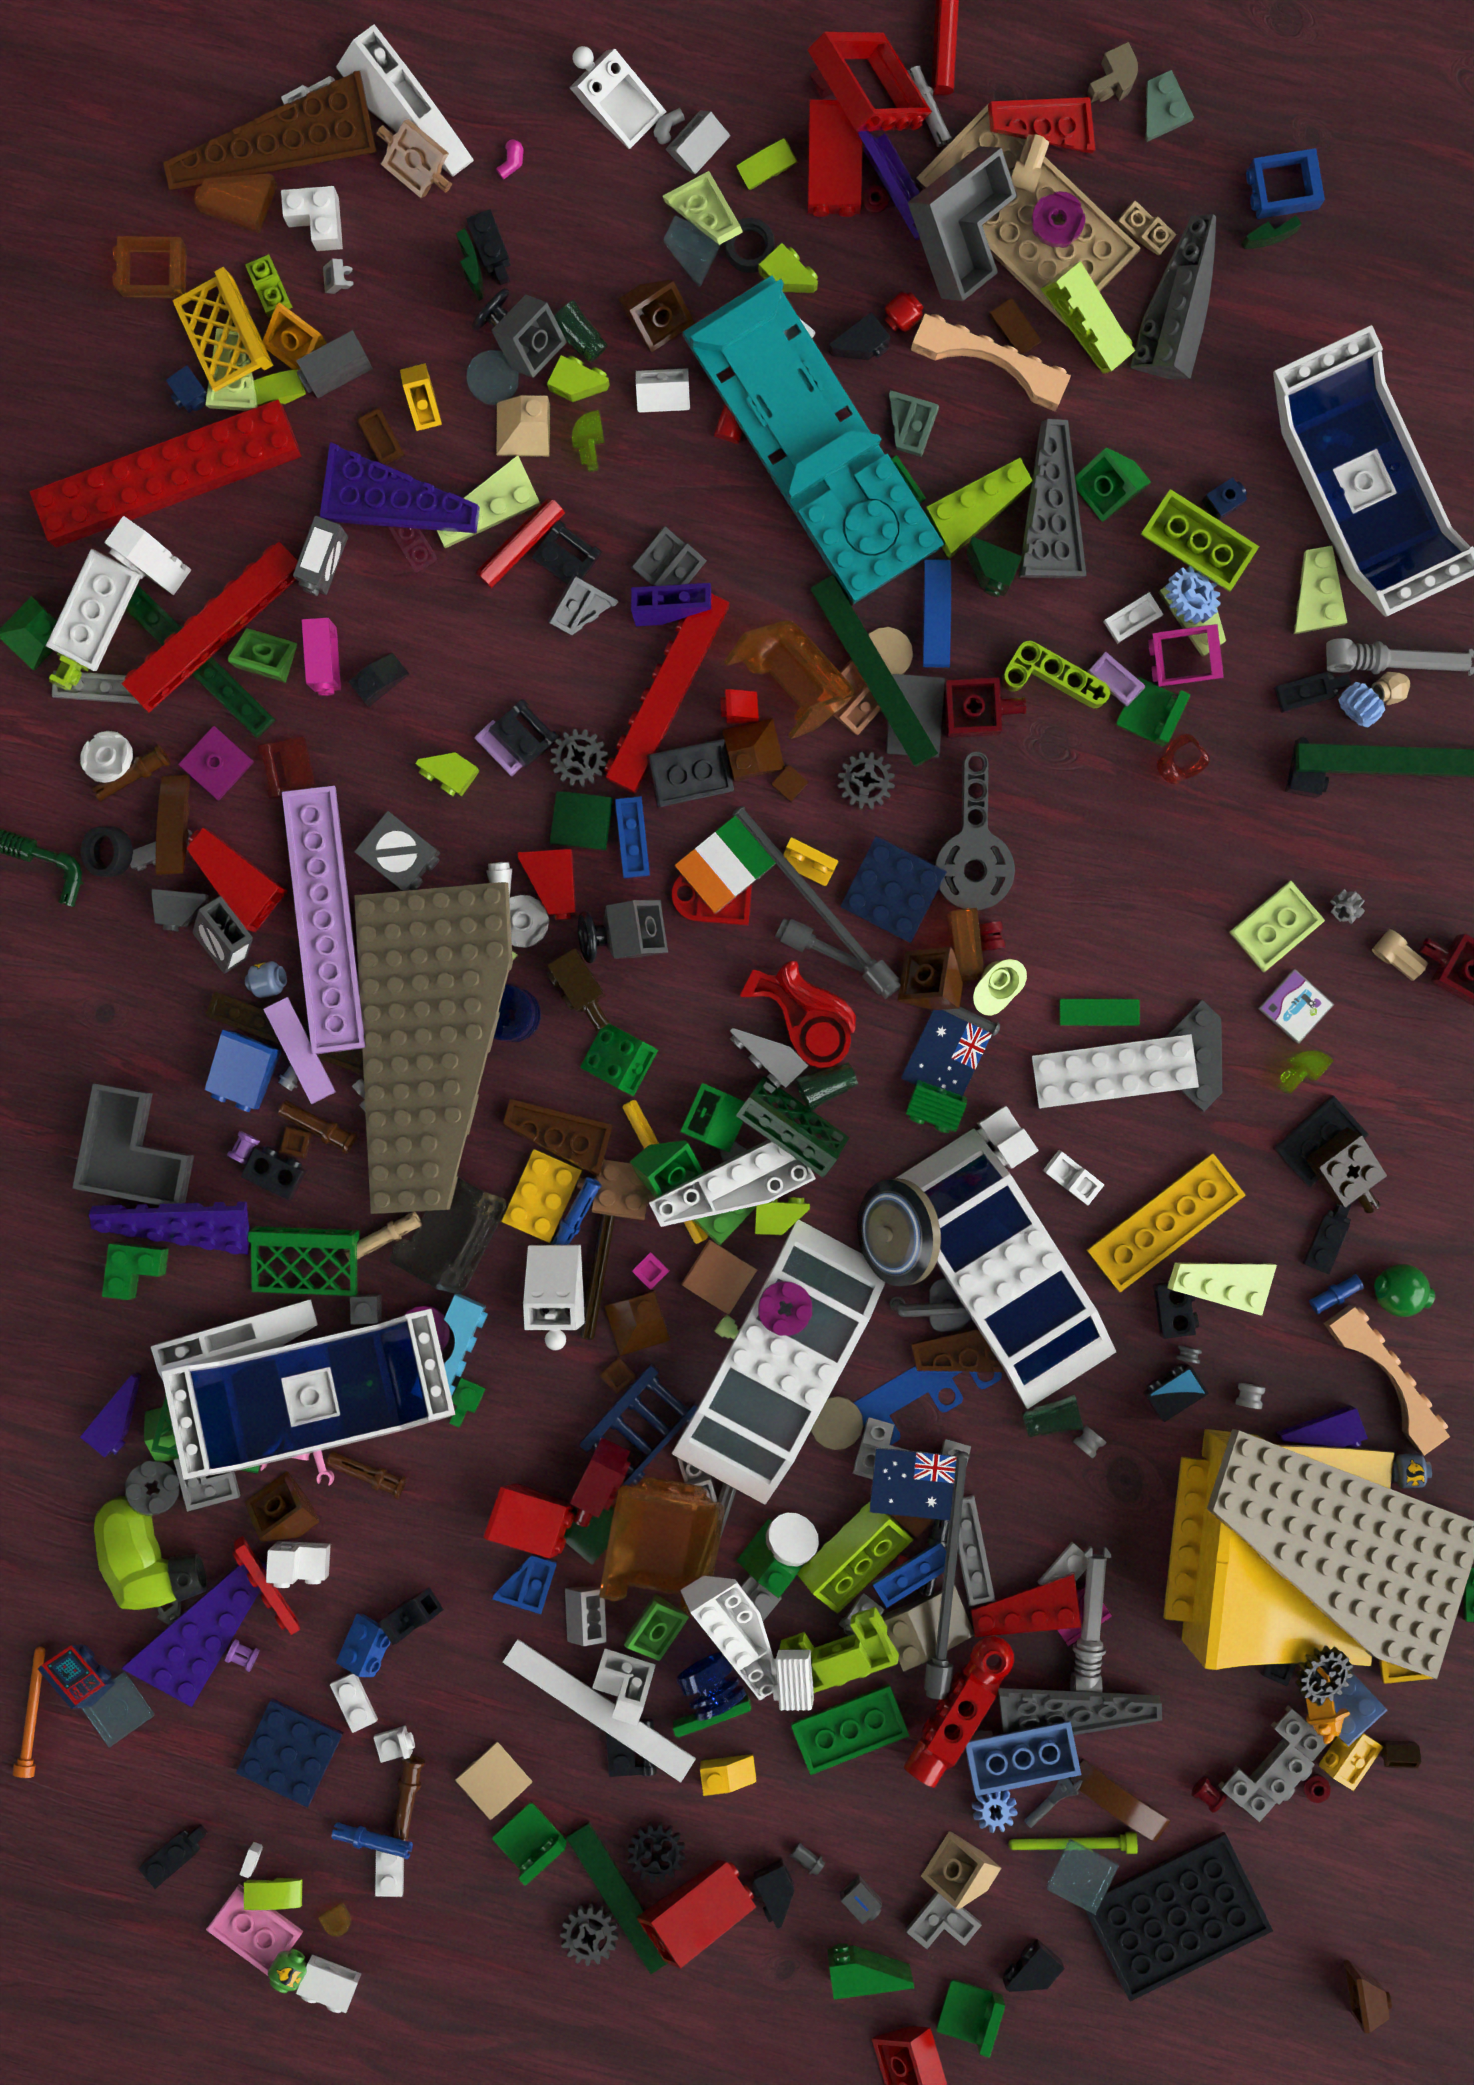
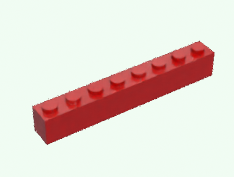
[121,542,298,713]
[604,593,730,794]

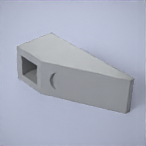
[730,1028,808,1088]

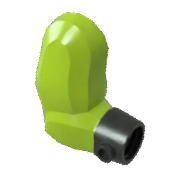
[94,1496,207,1610]

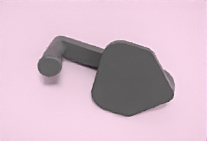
[890,1278,971,1332]

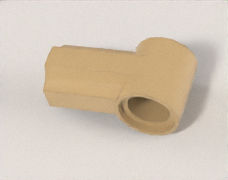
[1011,134,1049,193]
[1372,929,1428,981]

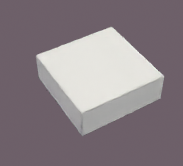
[240,1842,263,1878]

